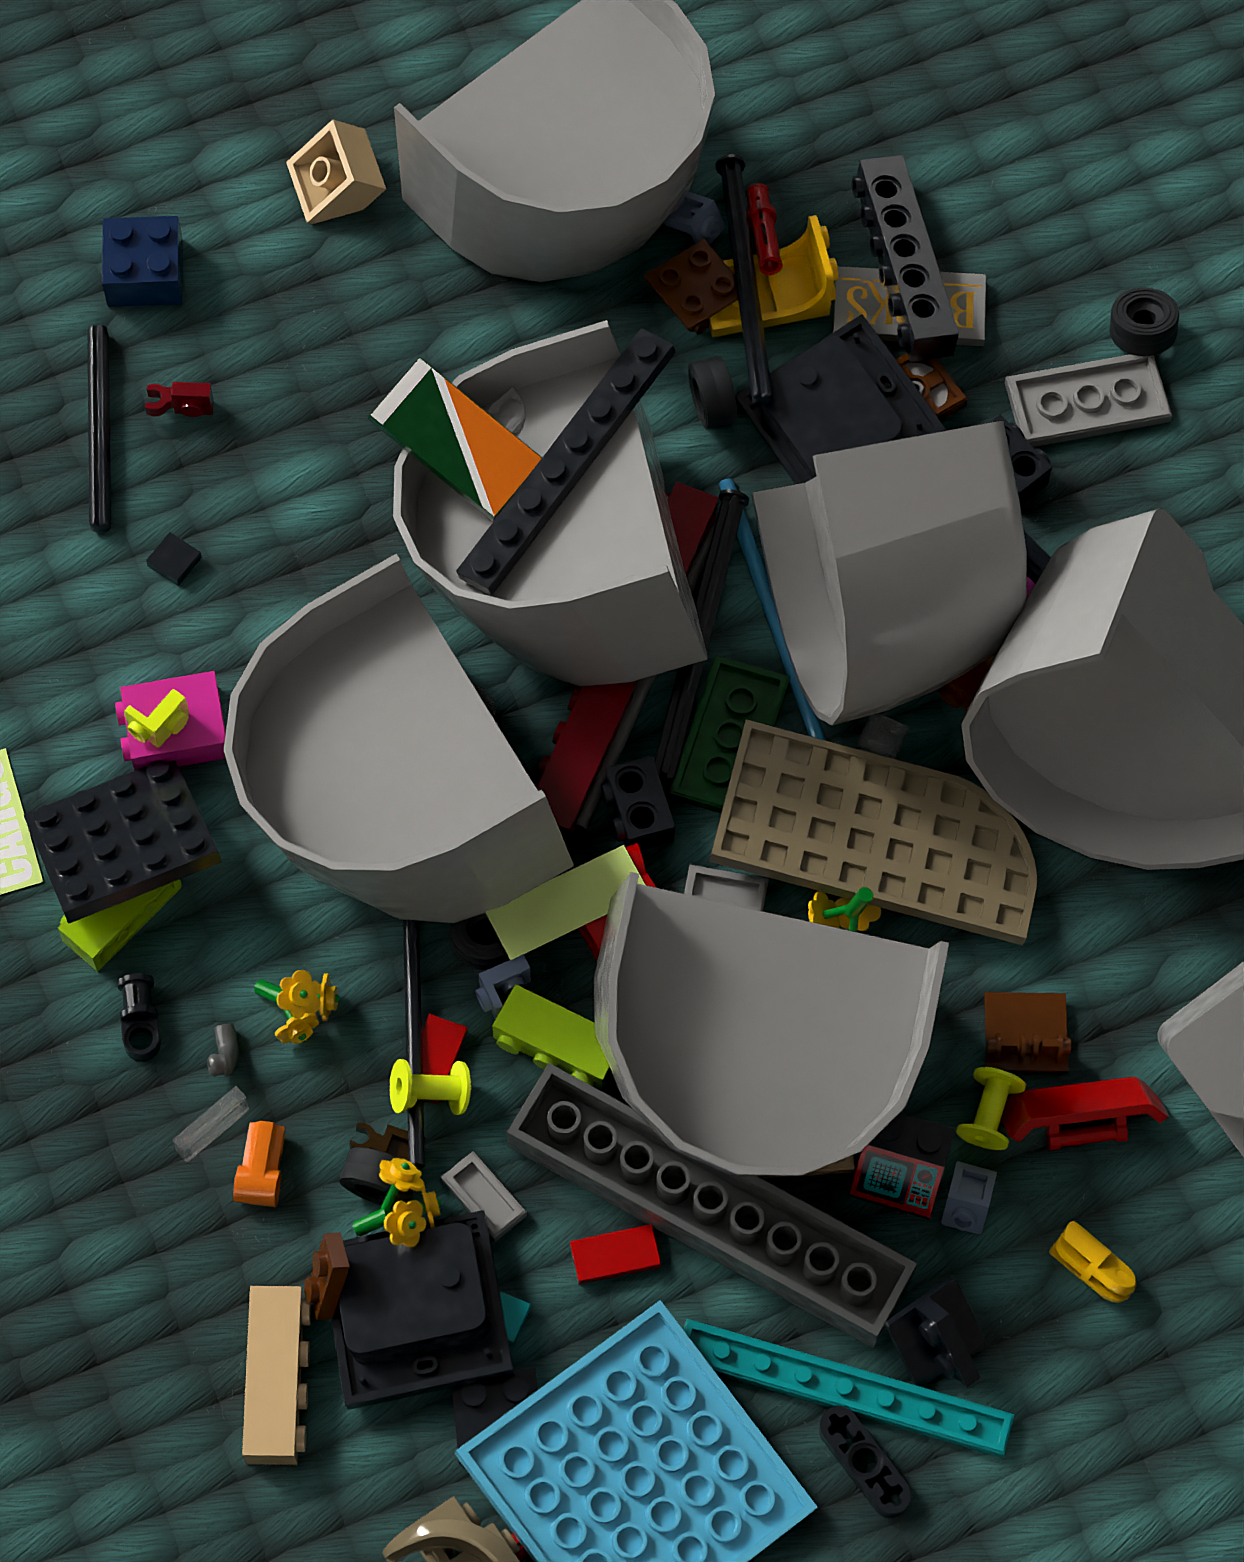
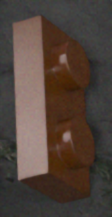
[304,1233,350,1320]

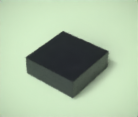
[146,532,202,586]

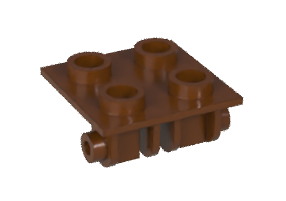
[644,239,738,334]
[984,992,1071,1072]

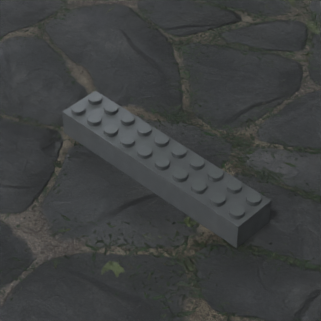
[507,1063,917,1348]

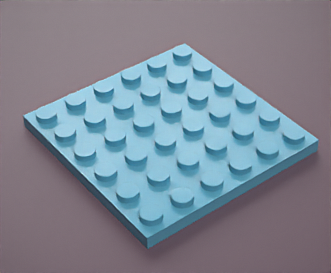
[454,1300,818,1562]

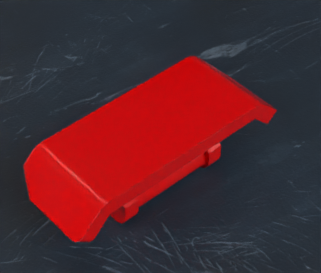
[1001,1077,1169,1151]

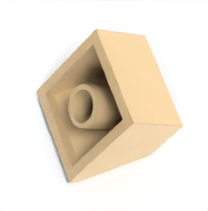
[286,120,386,224]

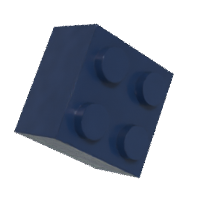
[102,216,183,307]

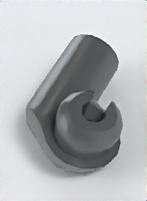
[207,1024,239,1077]

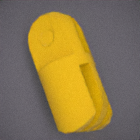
[1049,1221,1137,1303]

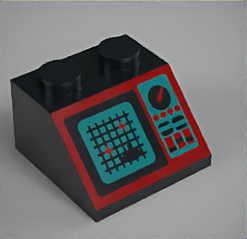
[849,1113,955,1220]

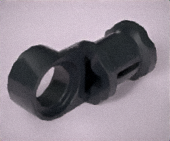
[117,973,161,1062]

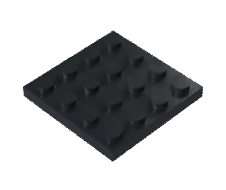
[24,760,222,924]

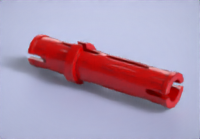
[745,183,783,276]

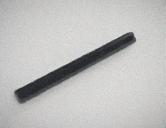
[87,325,111,532]

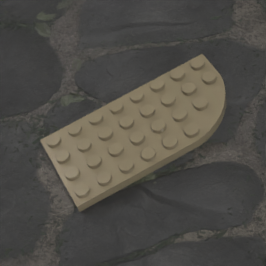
[709,720,1037,946]

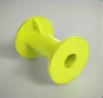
[390,1059,471,1115]
[956,1067,1026,1150]

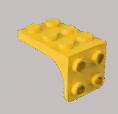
[708,215,839,338]

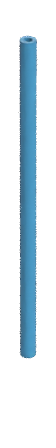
[719,478,827,741]

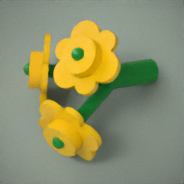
[808,887,881,932]
[254,970,340,1044]
[353,1158,442,1247]

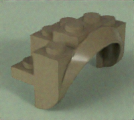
[382,1496,520,1562]

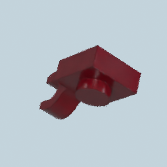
[145,382,214,417]

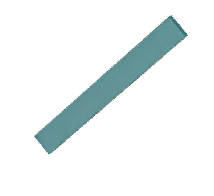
[683,1319,1015,1458]

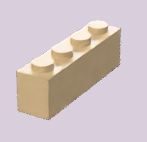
[242,1286,311,1465]

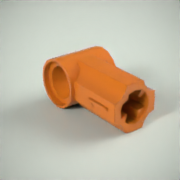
[233,1121,286,1208]

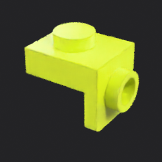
[124,689,190,748]

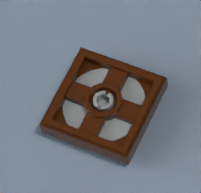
[882,353,968,421]

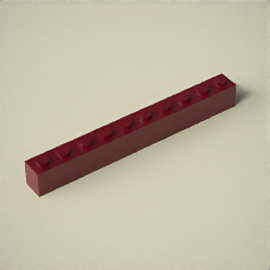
[536,482,719,843]

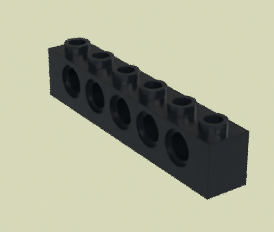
[852,155,959,362]

